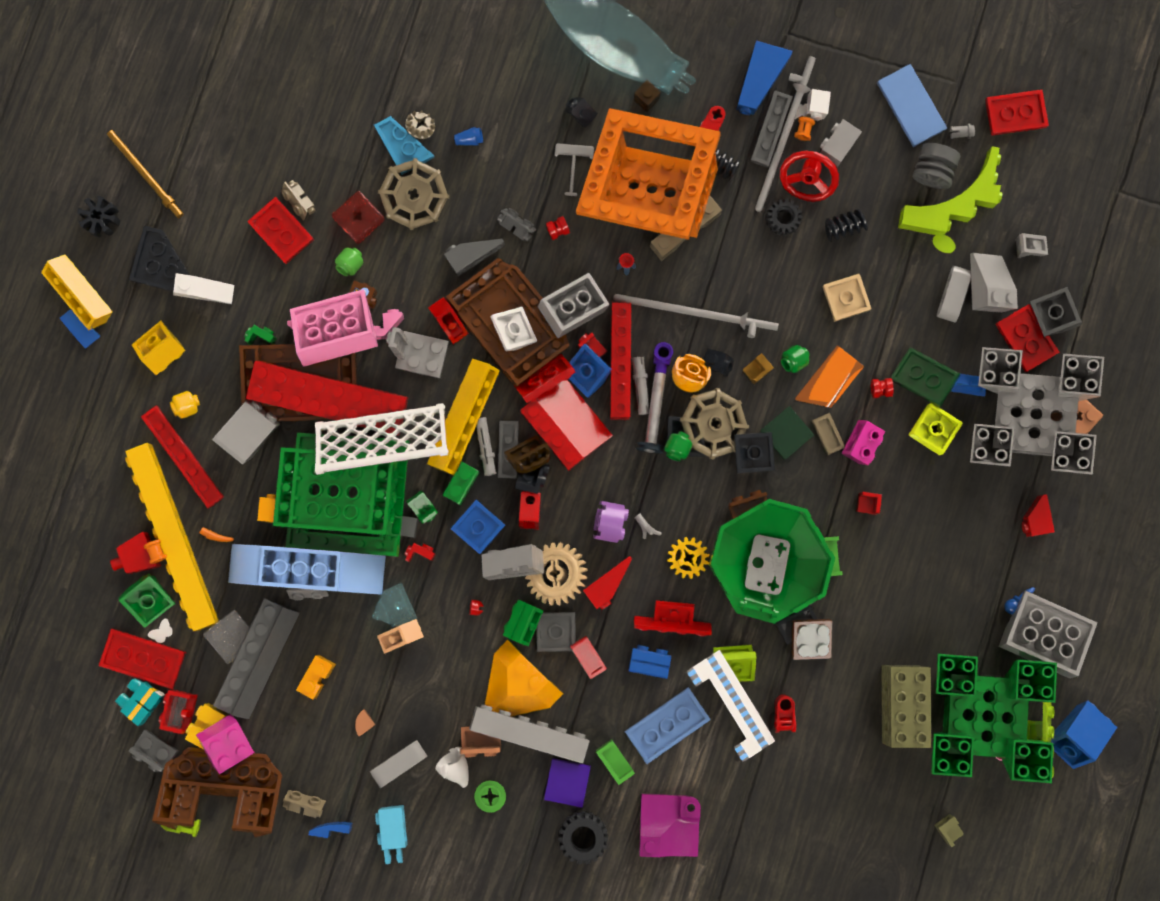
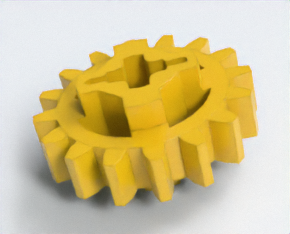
[667,537,709,579]

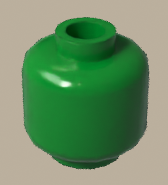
[781,345,810,373]
[664,432,693,462]

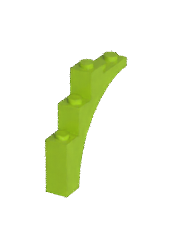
[898,146,1002,236]

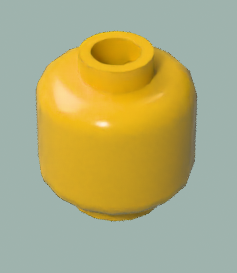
[169,391,200,419]

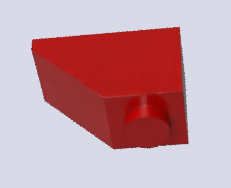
[428,297,469,344]
[1022,494,1055,537]

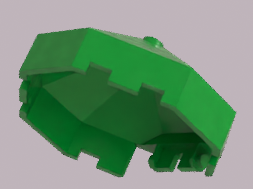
[709,499,835,624]

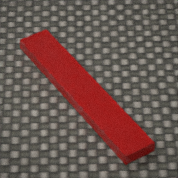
[141,405,224,509]

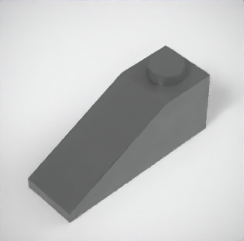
[444,239,505,276]

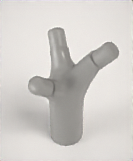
[635,513,661,539]

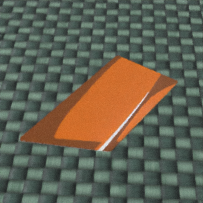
[795,346,864,408]

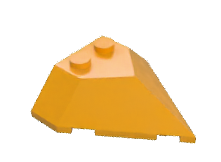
[485,640,563,716]

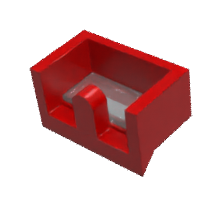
[159,690,198,734]

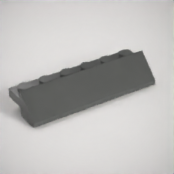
[213,598,299,719]

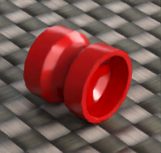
[545,216,570,241]
[871,378,894,398]

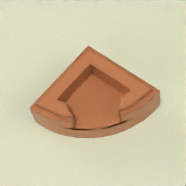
[355,709,376,737]

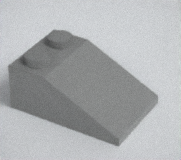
[970,253,1018,313]

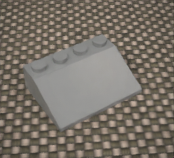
[998,591,1097,678]

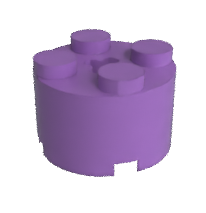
[593,501,629,543]

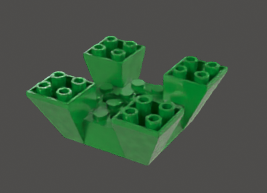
[931,654,1057,783]

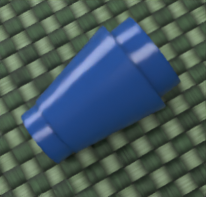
[454,127,483,146]

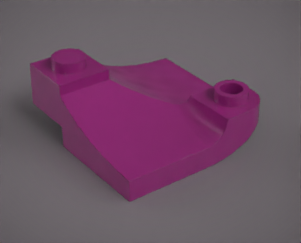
[639,793,701,857]

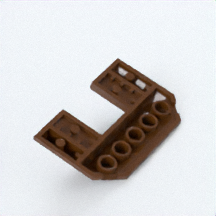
[152,747,283,837]

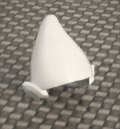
[435,747,469,788]

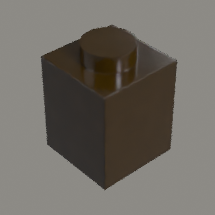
[633,80,661,112]

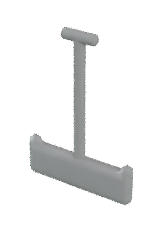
[555,143,594,196]

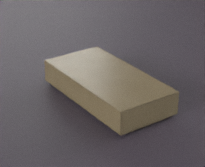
[811,413,845,456]

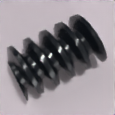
[715,148,740,182]
[825,209,868,242]

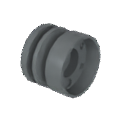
[912,143,961,189]

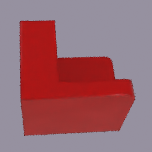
[856,492,882,515]

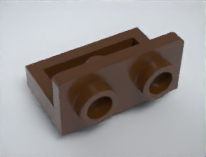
[728,490,767,519]

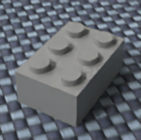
[538,273,610,338]

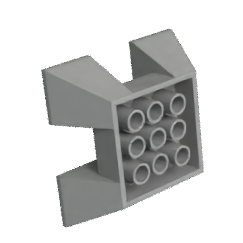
[970,347,1104,475]

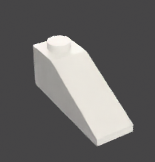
[173,273,234,304]

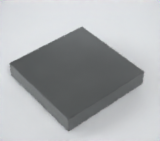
[537,612,576,652]

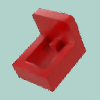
[404,543,436,562]

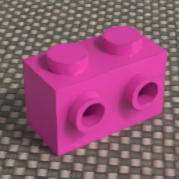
[842,420,885,465]

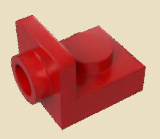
[578,333,607,358]

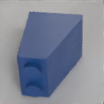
[1051,701,1117,769]

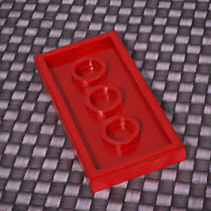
[98,629,186,689]

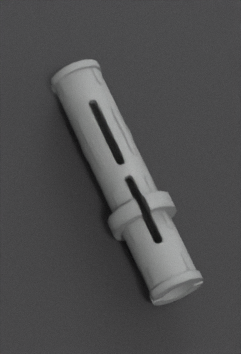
[632,357,650,415]
[476,417,497,476]

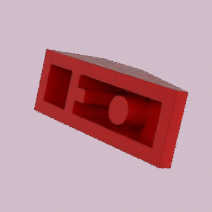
[583,556,632,610]

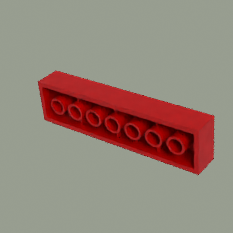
[246,361,409,436]

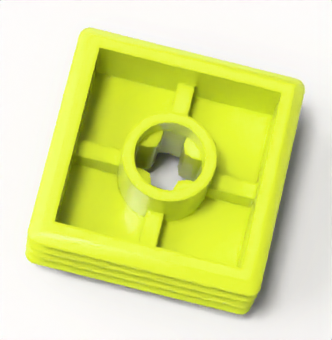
[909,403,963,455]

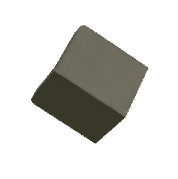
[934,814,963,847]

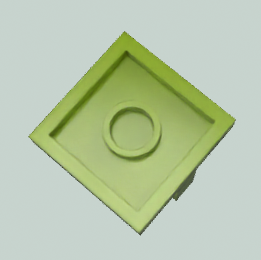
[713,645,756,682]

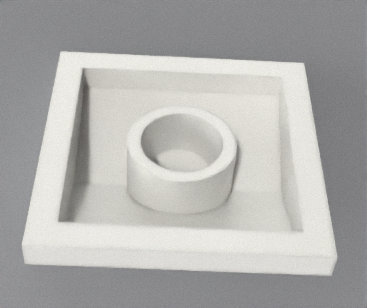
[490,307,537,351]

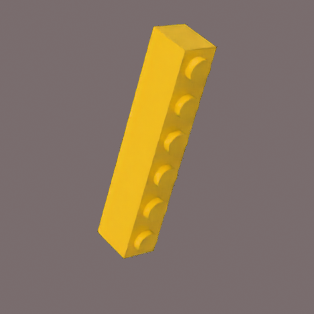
[427,359,500,475]

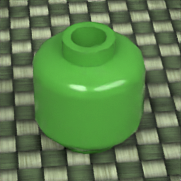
[335,248,364,276]

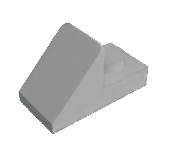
[1016,233,1048,258]

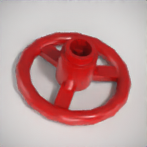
[780,150,839,202]

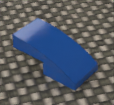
[60,309,101,349]
[308,822,353,838]

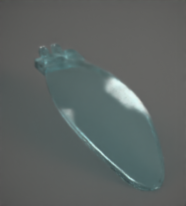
[544,0,696,95]

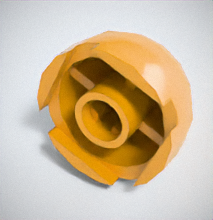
[672,354,711,392]

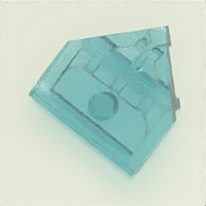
[371,583,417,627]

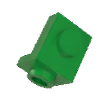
[244,325,277,345]
[406,490,438,524]

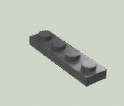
[750,91,793,168]

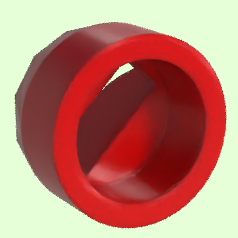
[469,600,484,616]

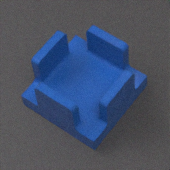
[451,500,505,554]

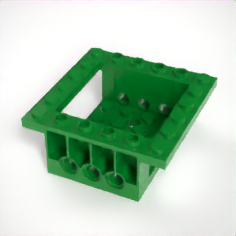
[273,433,410,557]

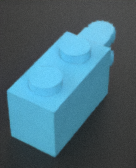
[375,805,408,864]

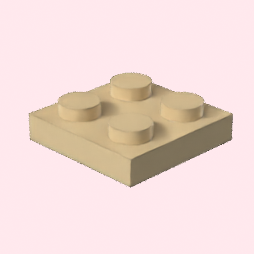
[822,274,871,322]

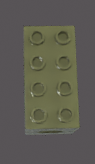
[882,665,931,748]

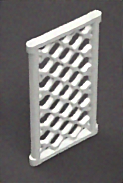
[315,403,449,475]

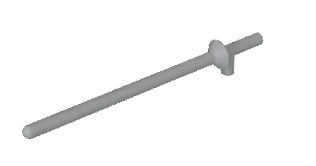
[755,56,816,212]
[613,294,779,338]

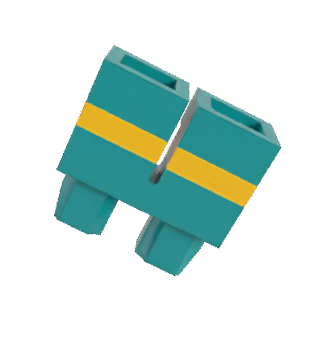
[115,678,165,726]

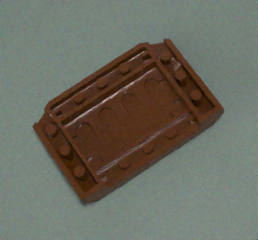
[446,258,569,387]
[239,344,357,421]

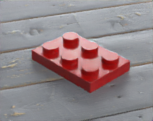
[985,90,1049,136]
[247,197,314,264]
[996,304,1059,372]
[513,354,575,403]

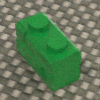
[443,462,480,506]
[503,600,544,646]

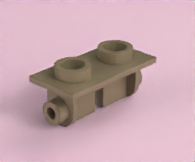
[281,180,316,221]
[283,790,326,818]

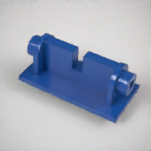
[950,374,987,397]

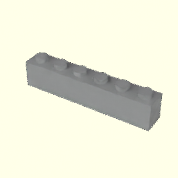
[469,704,589,763]

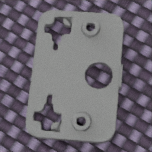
[745,535,790,595]

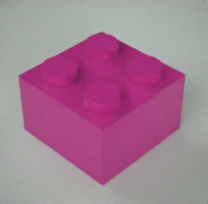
[196,714,254,774]

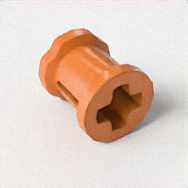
[794,117,815,141]
[143,539,167,564]

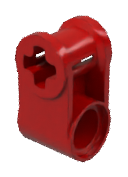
[700,106,726,131]
[774,694,796,733]

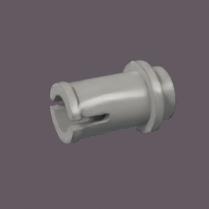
[950,123,975,139]

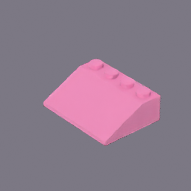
[290,289,378,367]

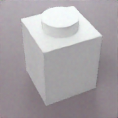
[805,89,831,121]

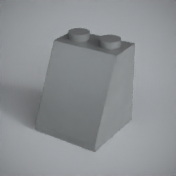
[212,400,280,465]

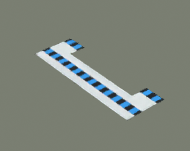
[686,650,775,762]

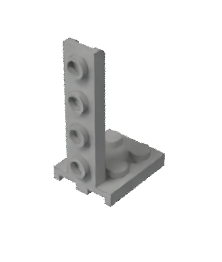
[387,327,449,379]

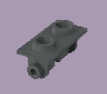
[497,208,537,242]

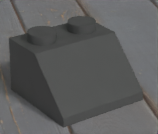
[1030,287,1083,337]

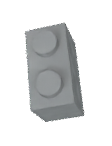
[820,119,862,167]

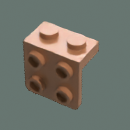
[460,726,501,757]

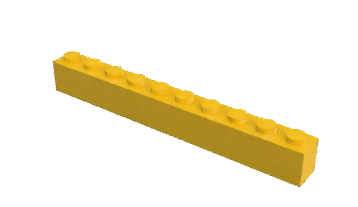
[125,443,219,632]

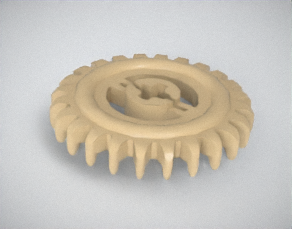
[525,542,588,606]

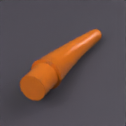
[199,527,234,542]

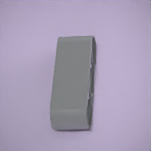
[937,265,971,323]
[370,740,427,788]

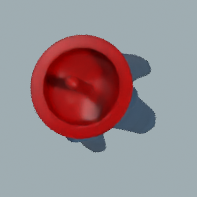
[616,253,636,275]

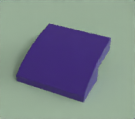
[544,758,591,807]

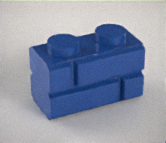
[628,645,671,679]

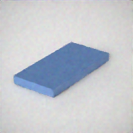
[877,64,947,147]
[625,687,711,764]

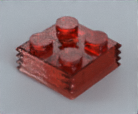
[332,191,385,244]

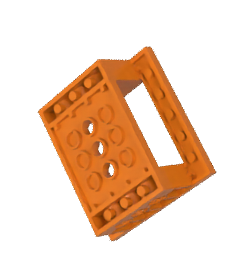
[576,108,721,240]

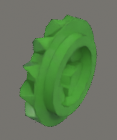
[475,780,506,812]

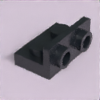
[515,463,550,494]

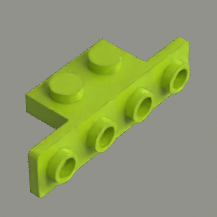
[1027,702,1054,778]

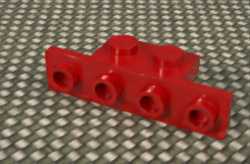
[634,600,712,636]

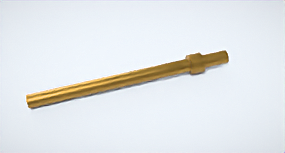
[107,130,184,219]

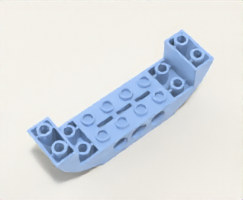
[228,544,386,594]

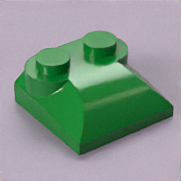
[119,573,175,628]

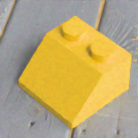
[132,320,186,375]

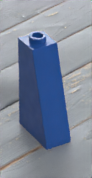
[736,41,792,115]

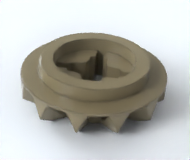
[405,110,436,139]

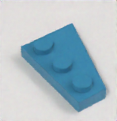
[374,116,435,175]

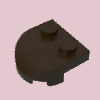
[504,435,550,473]

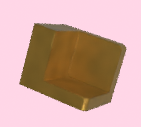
[743,353,774,384]

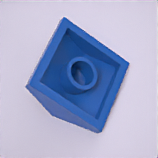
[569,344,612,398]

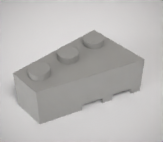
[481,544,544,580]

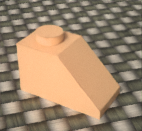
[377,619,423,654]

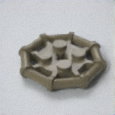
[378,158,449,230]
[680,388,749,460]

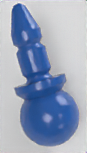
[1004,587,1035,614]

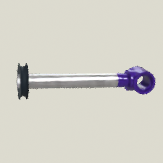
[635,342,673,453]

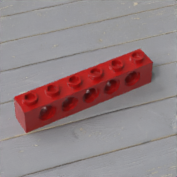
[610,303,631,420]

